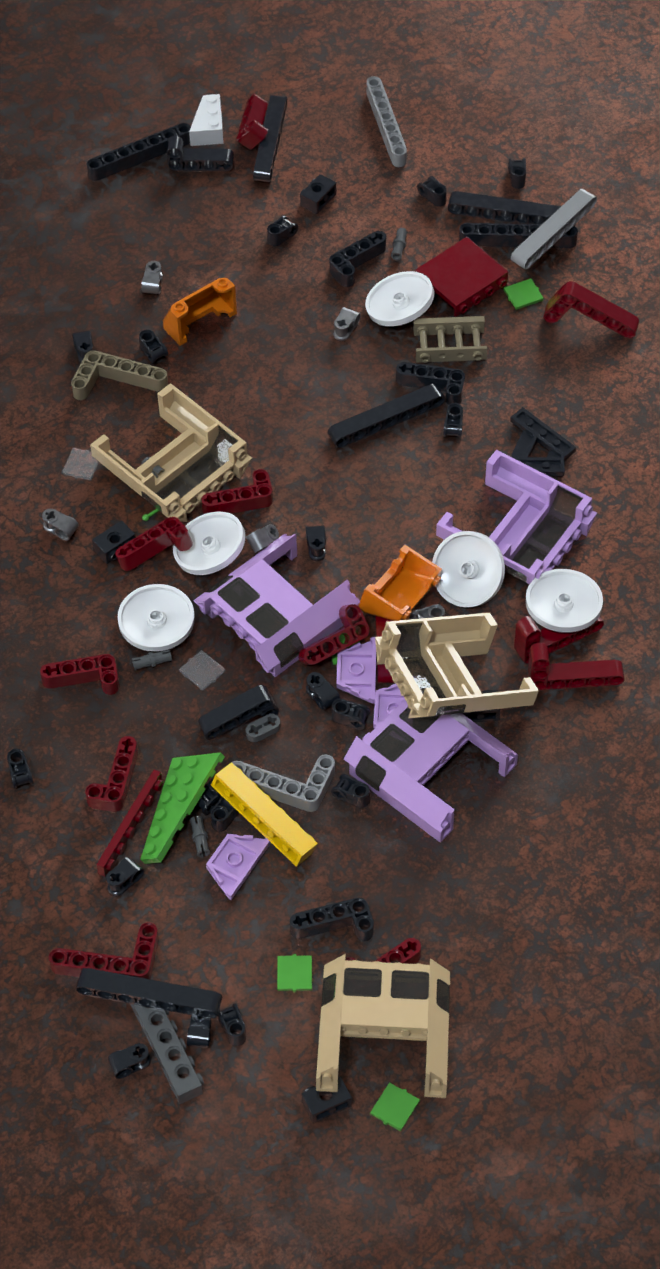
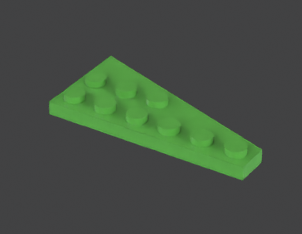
[140,753,225,864]

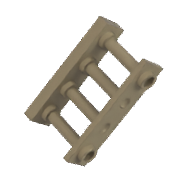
[413,316,487,363]

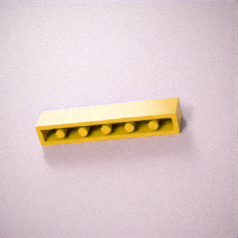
[211,762,318,867]

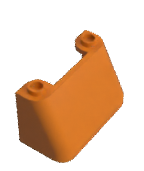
[163,278,237,346]
[358,544,442,621]

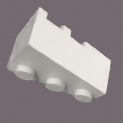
[189,94,223,146]

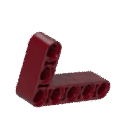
[543,281,639,338]
[514,616,604,664]
[528,643,625,690]
[49,922,159,979]

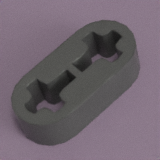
[246,714,280,742]

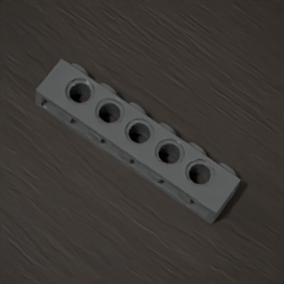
[130,1004,204,1105]

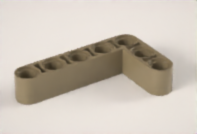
[71,351,168,400]

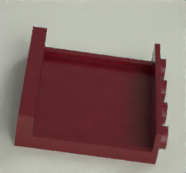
[415,237,508,317]

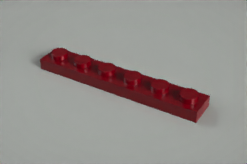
[96,769,163,877]

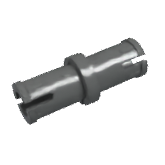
[391,228,408,260]
[132,649,172,670]
[190,816,210,857]

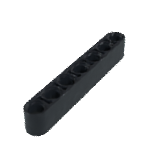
[253,95,288,182]
[86,123,191,181]
[447,191,561,224]
[459,223,578,248]
[327,384,445,448]
[75,968,222,1019]

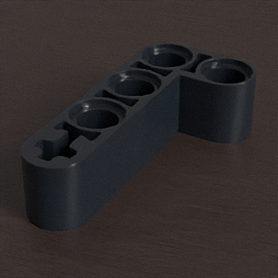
[167,136,234,171]
[329,231,386,287]
[396,362,465,405]
[198,685,279,739]
[290,897,374,941]

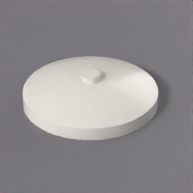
[365,271,434,326]
[173,512,246,575]
[432,531,505,607]
[526,569,603,632]
[118,584,195,651]

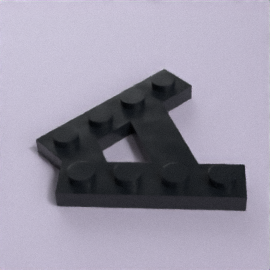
[510,407,576,476]

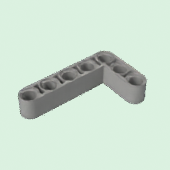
[232,754,335,812]

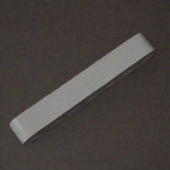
[367,76,407,167]
[511,188,597,269]

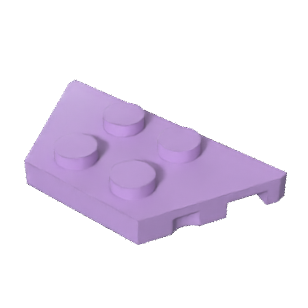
[336,637,376,704]
[373,678,416,745]
[206,834,271,900]

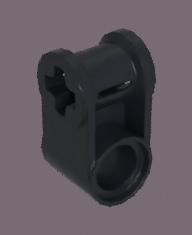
[508,158,526,189]
[417,176,447,207]
[267,216,298,246]
[139,329,168,364]
[72,330,93,362]
[443,403,463,438]
[306,525,326,561]
[306,672,340,710]
[331,699,370,730]
[7,748,34,789]
[331,774,370,808]
[196,778,221,815]
[211,796,240,832]
[106,857,144,896]
[217,1003,247,1046]
[187,1015,212,1048]
[108,1043,151,1079]

